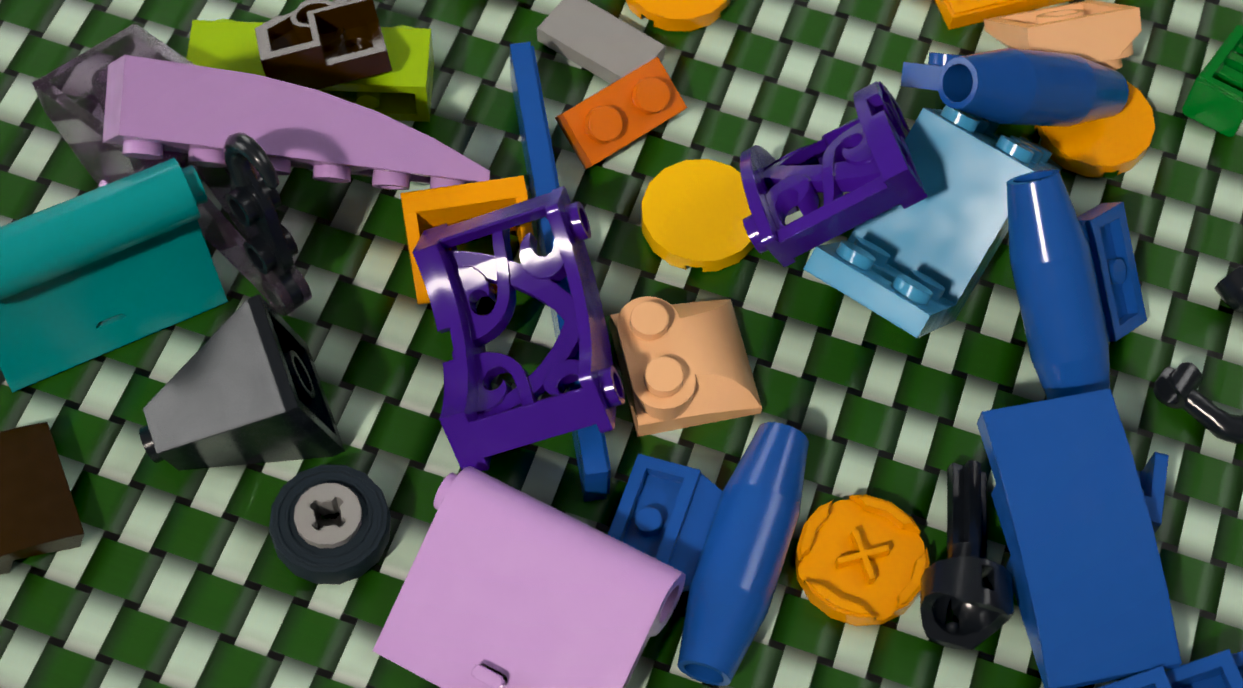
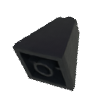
[139,294,345,471]

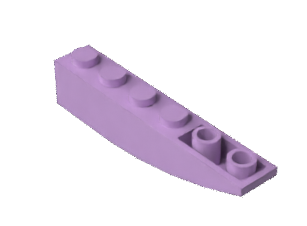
[102,55,490,190]

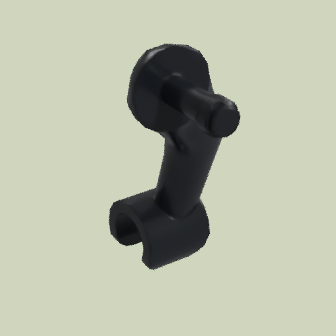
[1153,362,1243,444]

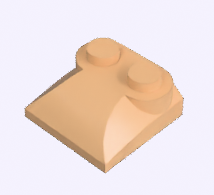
[984,0,1142,70]
[609,296,762,437]

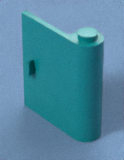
[0,158,228,393]

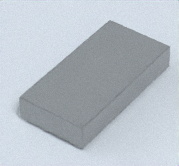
[537,0,665,84]

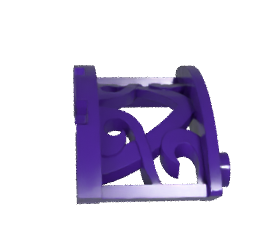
[740,81,928,268]
[413,186,625,472]

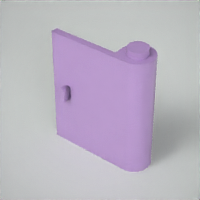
[373,466,686,688]

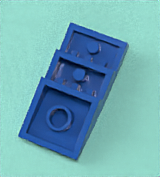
[977,388,1182,688]

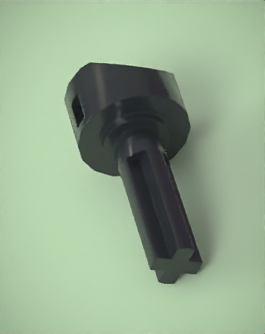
[920,460,1014,650]

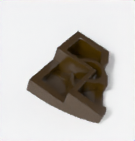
[255,0,392,90]

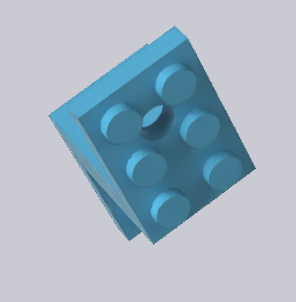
[803,105,1060,338]

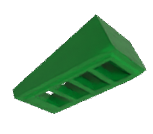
[1182,24,1243,137]

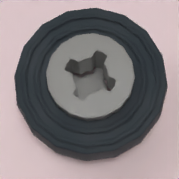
[269,465,391,584]

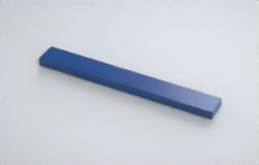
[510,42,611,502]

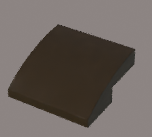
[0,422,84,575]

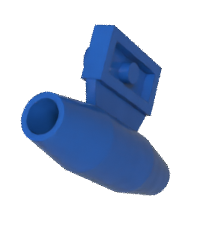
[901,48,1129,127]
[1007,169,1147,400]
[608,422,809,686]

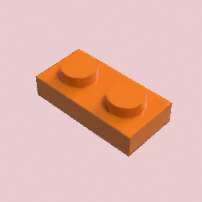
[555,56,687,169]

